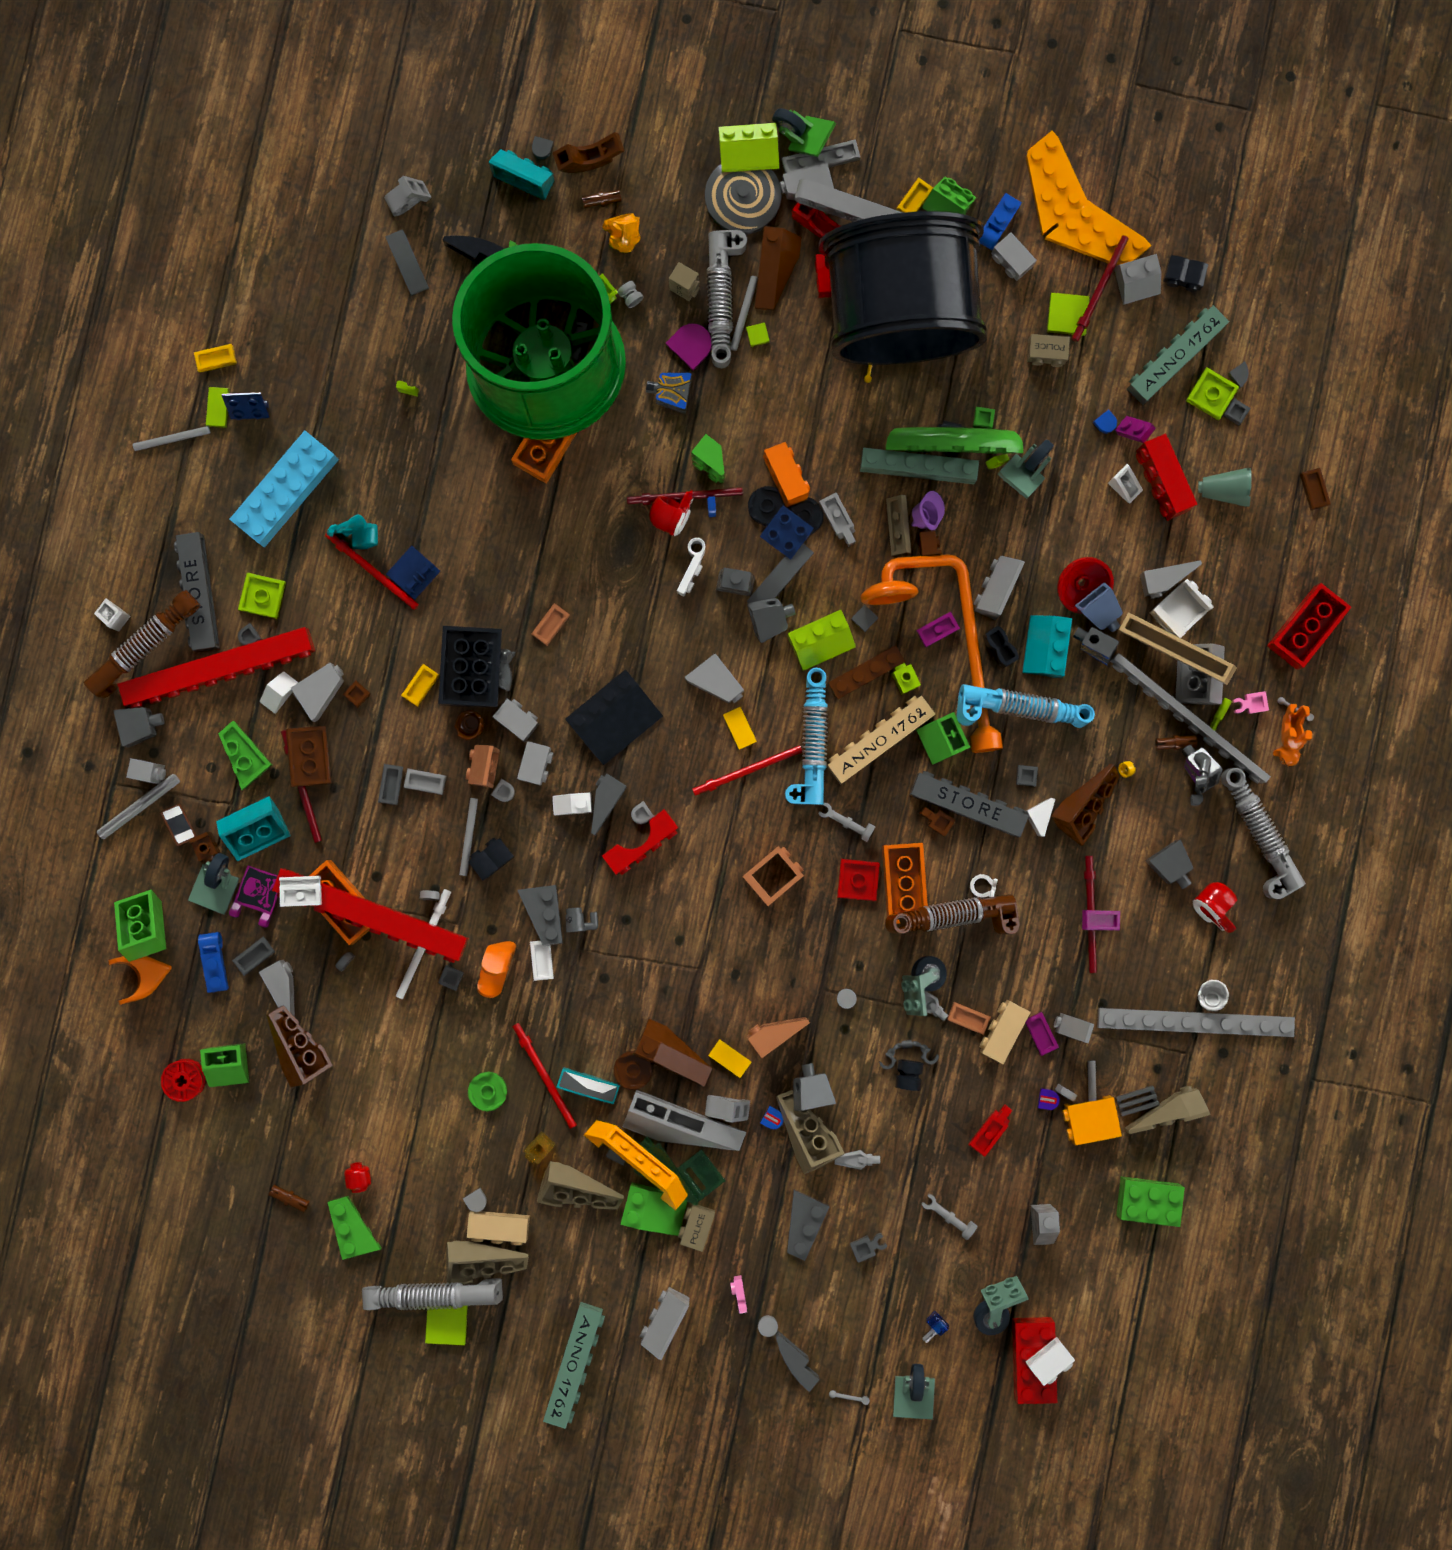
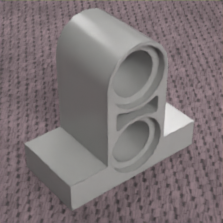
[384,176,432,216]
[705,1095,751,1122]

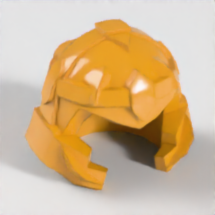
[602,213,640,253]

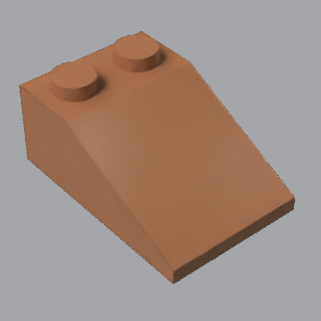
[466,745,500,788]
[747,1017,810,1058]

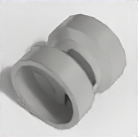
[618,281,644,308]

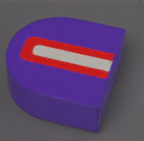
[1037,1088,1059,1110]

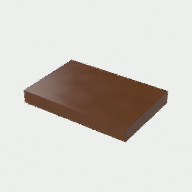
[286,726,331,787]

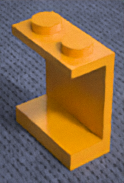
[1062,1095,1122,1146]

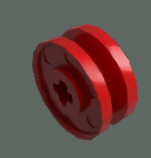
[161,1059,206,1102]

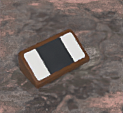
[160,803,197,847]

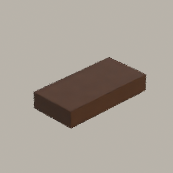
[1300,468,1331,511]

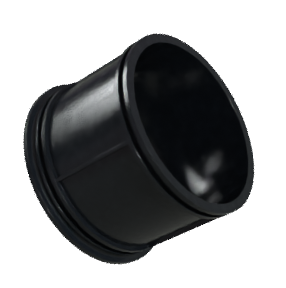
[818,211,987,365]

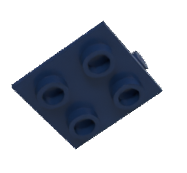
[222,392,270,420]
[760,505,814,560]
[386,546,440,600]

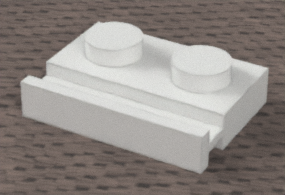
[279,876,322,907]

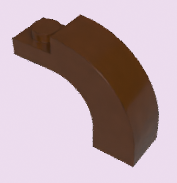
[553,132,624,173]

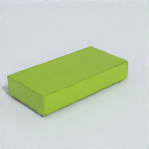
[206,387,230,428]

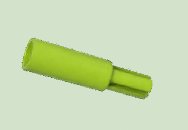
[1210,698,1232,731]

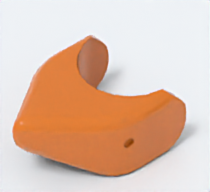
[477,941,516,998]
[108,956,172,1005]

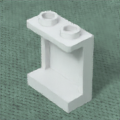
[1149,579,1213,638]

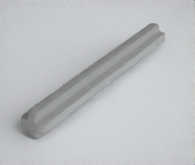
[97,774,180,839]

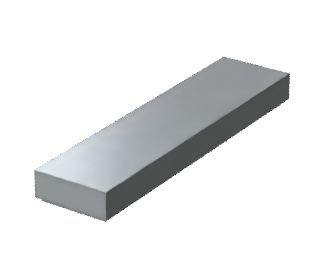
[782,139,860,173]

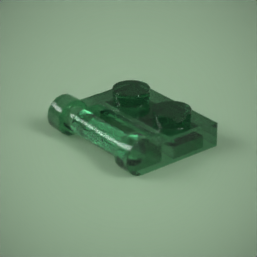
[674,1149,726,1202]

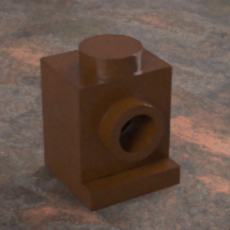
[918,528,942,556]
[189,832,221,863]

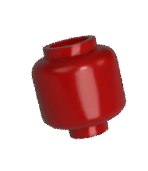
[344,1162,371,1193]

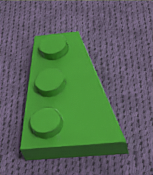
[218,721,273,790]
[328,1196,382,1260]

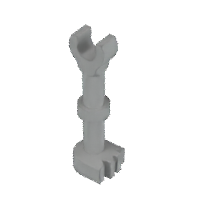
[818,803,875,842]
[921,1194,978,1240]

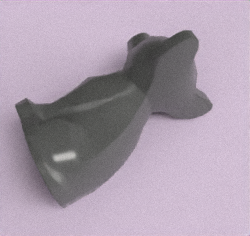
[499,649,516,691]

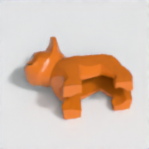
[1273,704,1312,767]

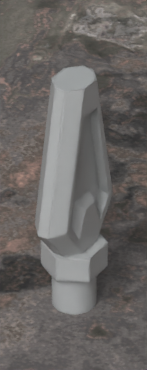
[924,991,948,1021]
[835,1150,880,1170]

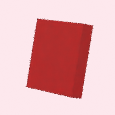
[837,859,880,901]

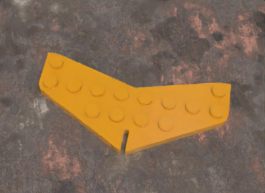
[1026,131,1151,266]

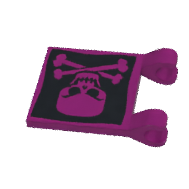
[229,866,278,928]

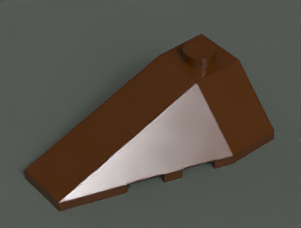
[755,226,802,311]
[1052,764,1120,846]
[266,1005,333,1087]
[633,1019,712,1086]

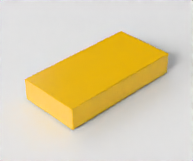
[896,177,933,212]
[194,344,237,373]
[401,664,440,707]
[723,707,757,750]
[708,1039,751,1078]

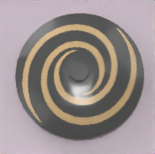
[705,164,781,235]

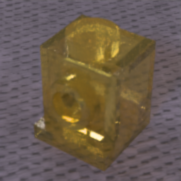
[524,1131,556,1164]

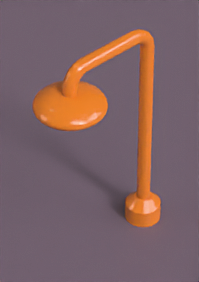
[860,554,1003,753]

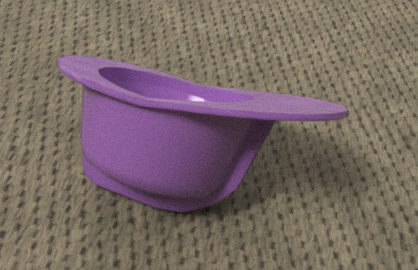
[911,491,945,530]

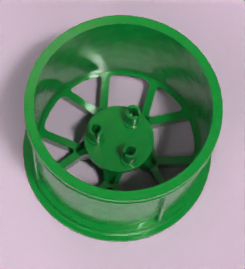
[452,243,626,440]

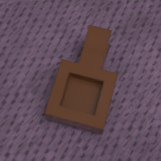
[919,807,956,837]

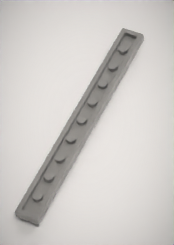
[1110,653,1271,784]
[1097,1008,1295,1037]

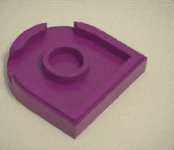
[665,324,712,371]

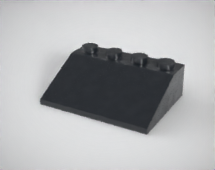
[438,626,502,707]
[565,669,663,765]

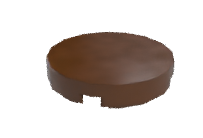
[613,1050,653,1090]

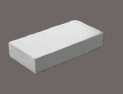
[530,941,554,981]

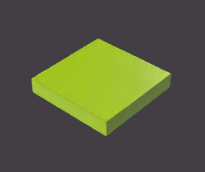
[1047,293,1089,336]
[1186,367,1239,421]
[238,573,286,619]
[425,1305,468,1345]

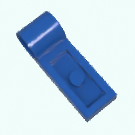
[979,193,1022,250]
[198,932,229,993]

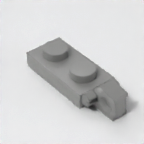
[819,493,856,547]

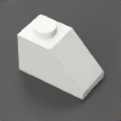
[553,792,593,815]

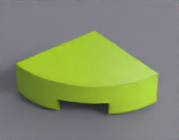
[396,380,419,397]

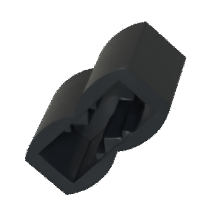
[1163,255,1209,292]
[983,626,1019,668]
[469,838,514,881]

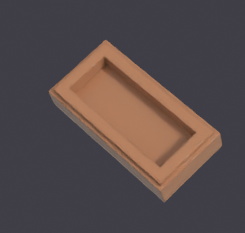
[531,603,570,646]
[947,1002,991,1035]

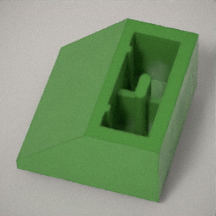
[922,177,976,215]
[691,434,724,484]
[916,712,970,765]
[200,1043,249,1087]

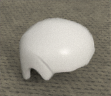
[1198,980,1229,1011]

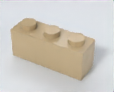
[979,1000,1031,1064]
[467,1211,530,1245]

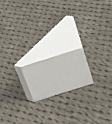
[1108,464,1143,503]
[94,599,130,631]
[260,671,299,714]
[1025,798,1055,837]

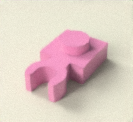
[1232,691,1269,714]
[730,1275,747,1314]

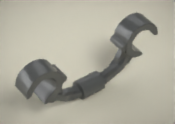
[879,1040,939,1069]

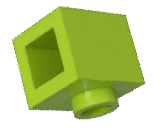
[892,663,921,695]

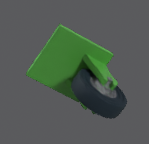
[772,108,836,157]

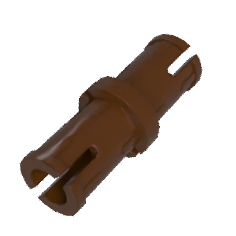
[582,189,622,209]
[1155,735,1197,751]
[268,1184,310,1213]

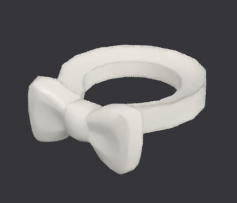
[970,874,998,898]

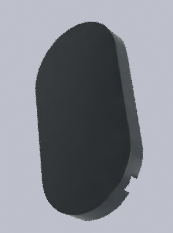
[748,486,824,535]

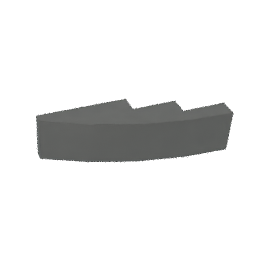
[747,544,814,603]

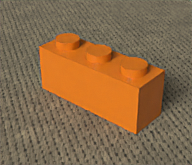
[763,442,810,508]

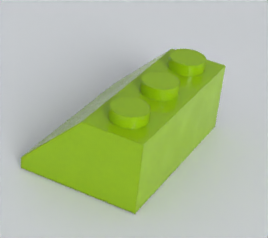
[719,123,779,173]
[787,610,856,671]

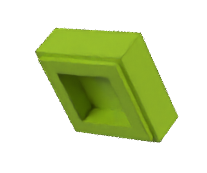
[746,323,769,347]

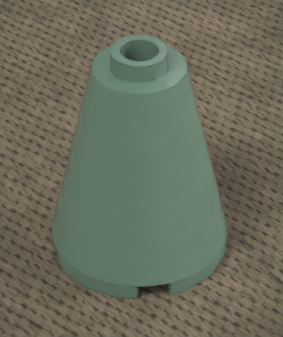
[1198,468,1251,507]

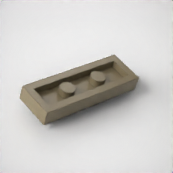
[886,495,911,556]

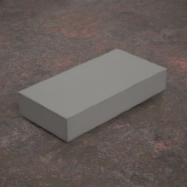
[404,768,447,795]

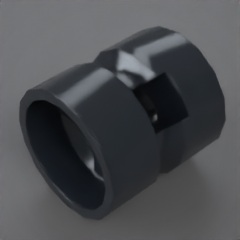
[895,1059,924,1091]

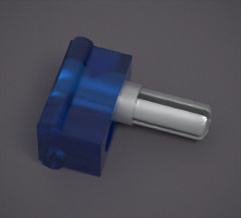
[922,1311,949,1343]

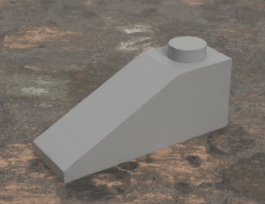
[1140,560,1202,599]
[259,960,295,1017]
[1054,1013,1094,1044]

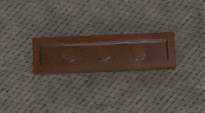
[828,645,905,700]

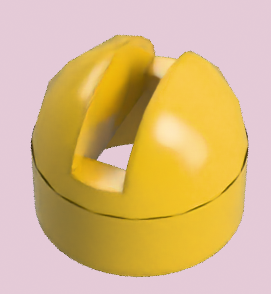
[1118,761,1136,778]

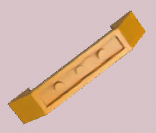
[584,1120,688,1211]

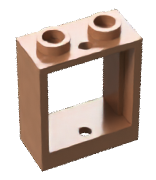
[742,846,804,906]

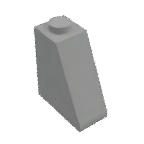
[780,163,834,201]
[685,654,744,704]
[291,663,344,722]
[1031,1204,1060,1245]

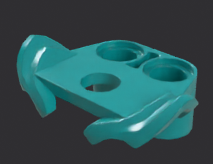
[327,514,378,549]

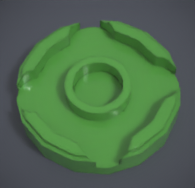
[468,1071,508,1112]

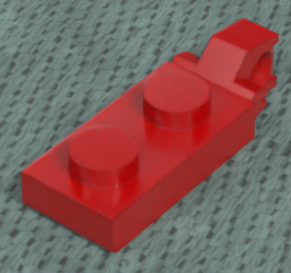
[968,1104,1013,1157]

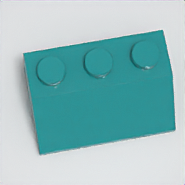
[489,149,555,201]
[1022,615,1072,678]
[216,796,290,861]

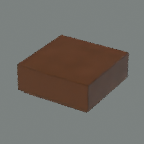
[343,680,371,708]

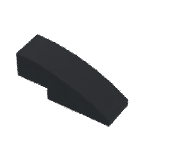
[442,235,504,264]

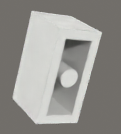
[1026,1337,1075,1386]

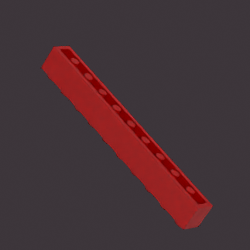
[117,627,315,709]
[272,868,469,963]

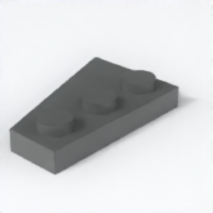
[517,885,563,946]
[787,1189,830,1261]

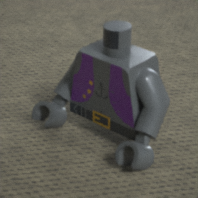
[1182,745,1223,806]

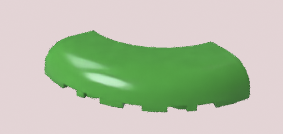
[886,427,1024,454]

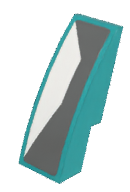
[556,1067,620,1104]

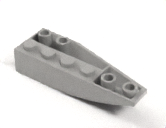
[622,1090,746,1151]

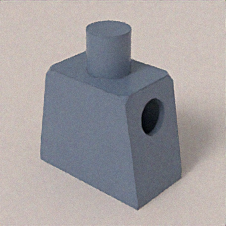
[1075,583,1123,632]

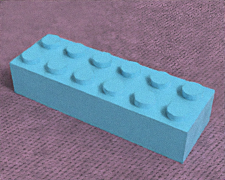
[230,430,339,548]

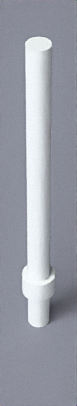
[396,889,451,999]

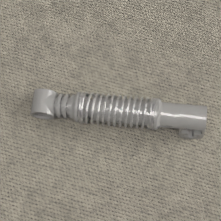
[707,230,747,369]
[1221,768,1306,899]
[362,1278,503,1310]

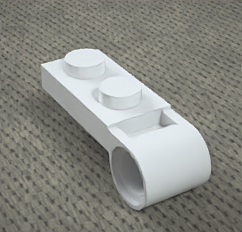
[677,538,705,596]

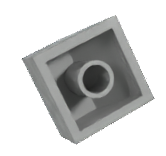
[1114,254,1161,305]

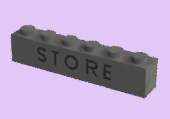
[174,532,220,652]
[909,771,1029,838]

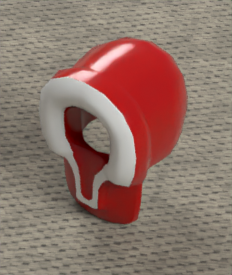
[649,490,693,536]
[1193,882,1238,933]

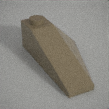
[1125,1086,1210,1134]
[776,1090,845,1174]
[537,1161,624,1210]
[446,1241,529,1284]

